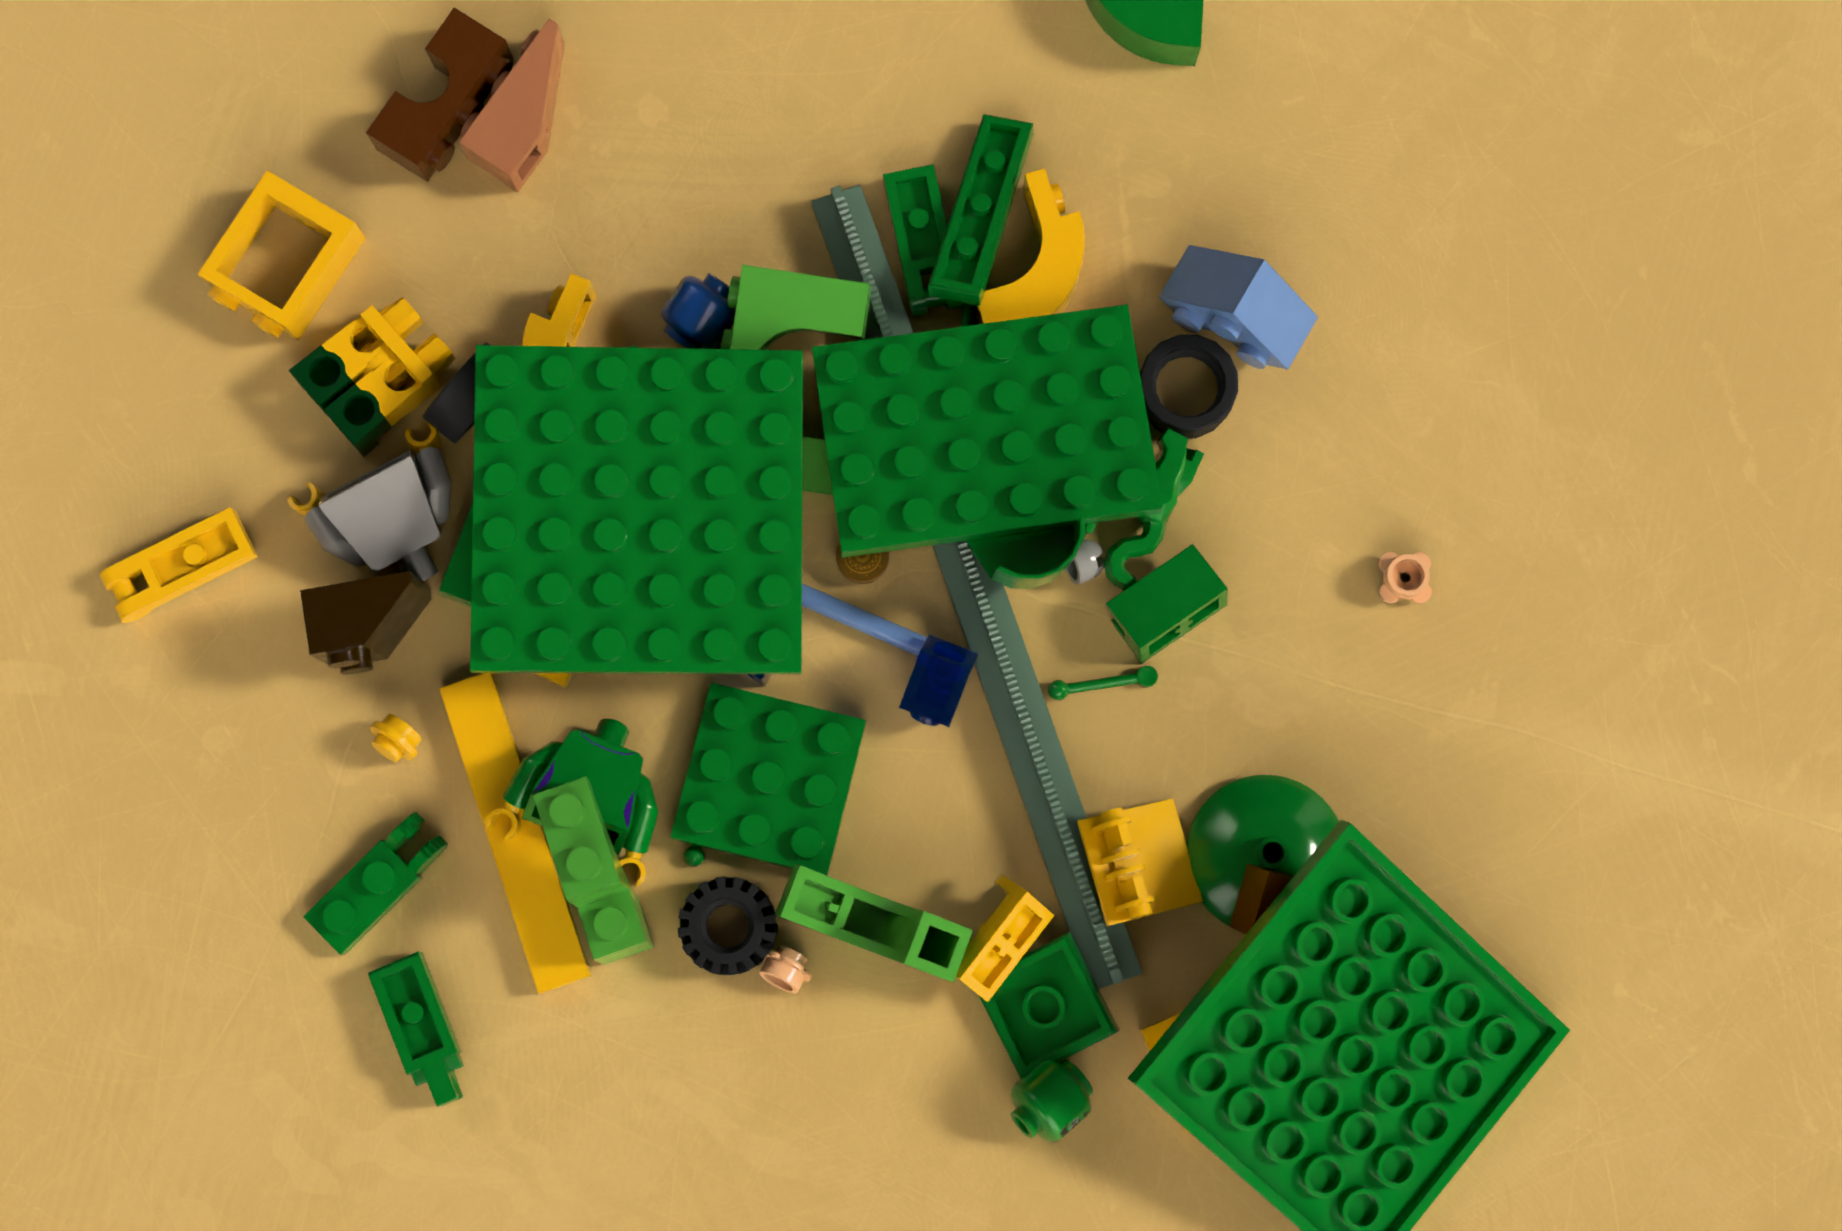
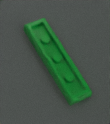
[928,114,1034,306]

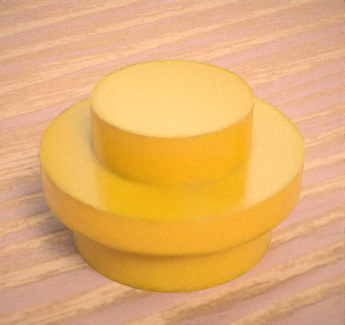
[369,714,422,762]

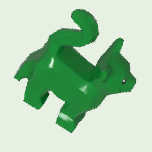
[1084,428,1204,590]

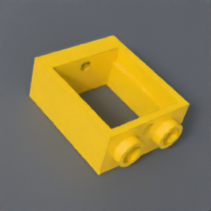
[198,170,366,341]

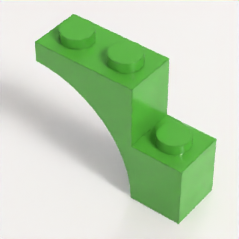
[533,776,654,965]

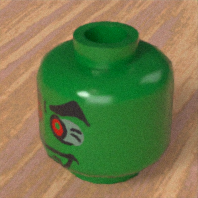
[1011,1059,1093,1142]

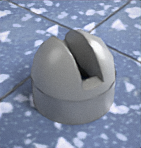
[1065,539,1105,585]

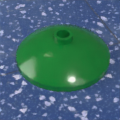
[1186,775,1339,930]

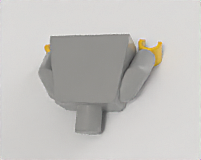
[287,422,451,582]

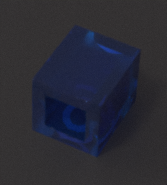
[899,635,978,727]

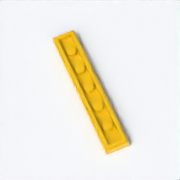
[439,673,592,994]

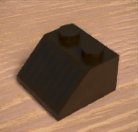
[300,571,432,674]

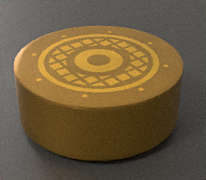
[836,542,889,584]

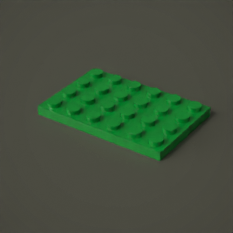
[812,304,1163,558]

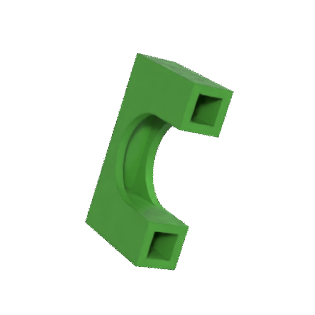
[721,265,872,495]

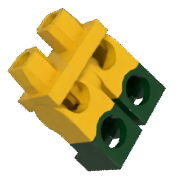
[288,297,456,457]

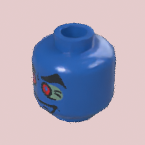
[661,273,736,349]

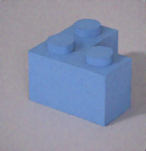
[1159,245,1318,370]

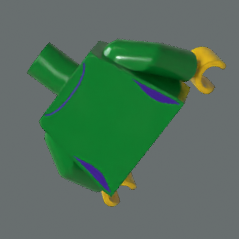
[485,718,658,887]

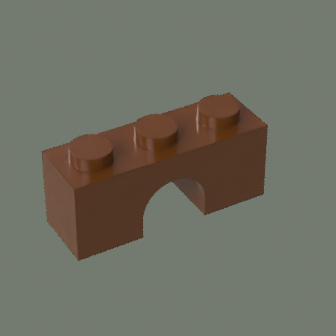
[366,7,514,182]

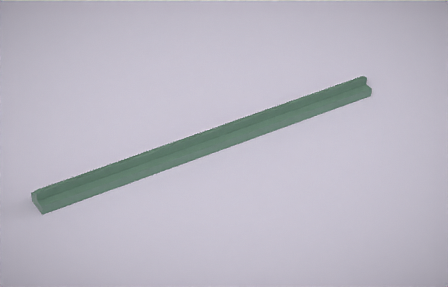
[812,185,1142,989]

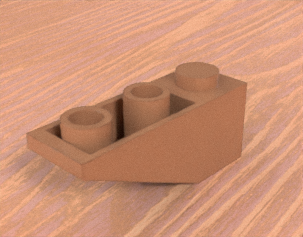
[459,19,565,192]

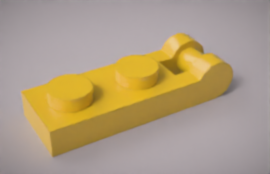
[99,507,258,623]

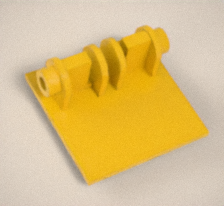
[1077,798,1203,926]

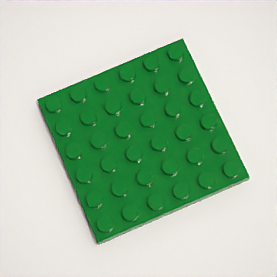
[470,345,803,675]
[1128,820,1570,1231]

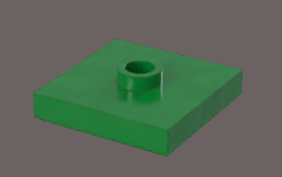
[979,932,1120,1079]

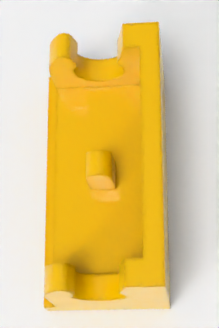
[956,873,1054,1002]

